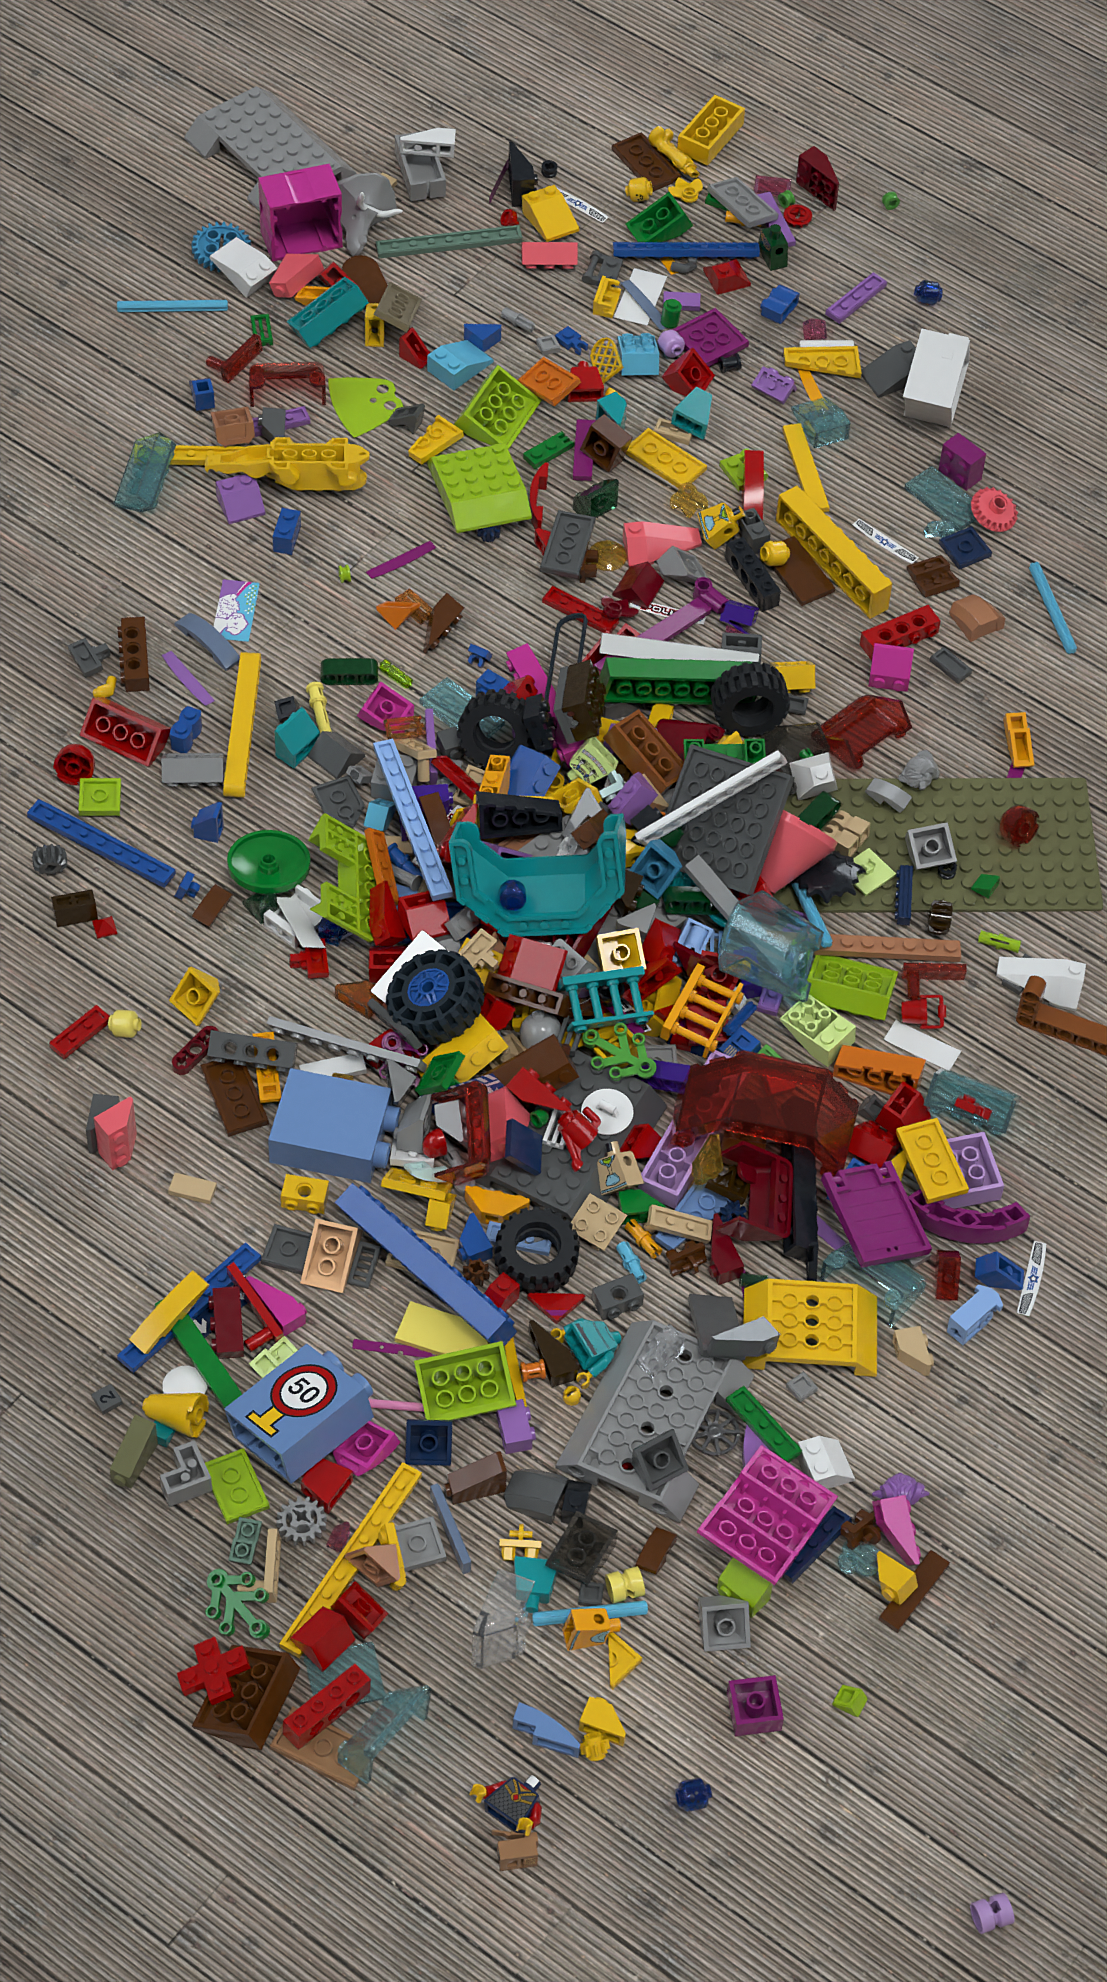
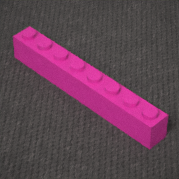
[506,643,584,768]

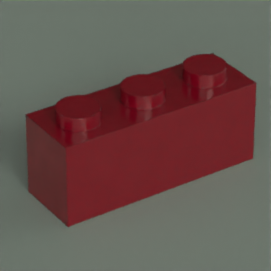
[209,1286,244,1359]

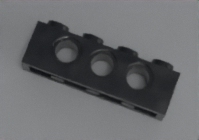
[725,537,781,612]

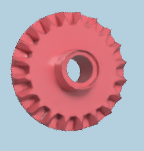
[971,487,1018,532]

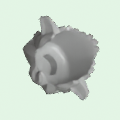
[897,750,940,790]

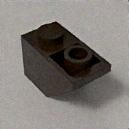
[615,869,645,917]

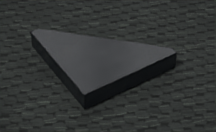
[806,1242,818,1281]

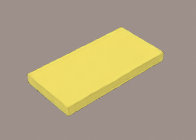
[395,1301,489,1355]

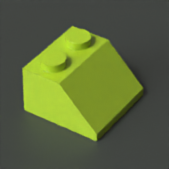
[717,1557,773,1618]

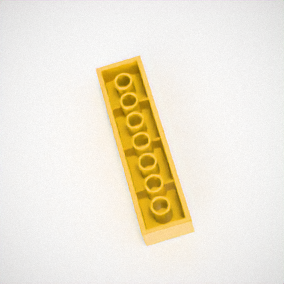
[776,485,892,619]

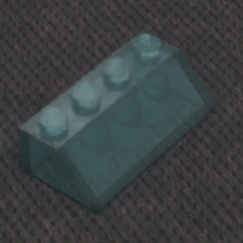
[113,432,176,512]

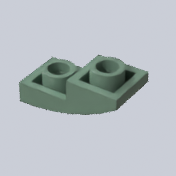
[228,1517,263,1565]

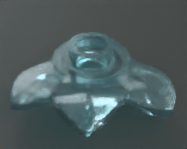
[838,1541,879,1577]

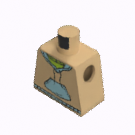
[597,1141,644,1195]

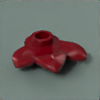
[601,595,639,619]

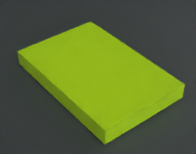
[205,1448,270,1525]

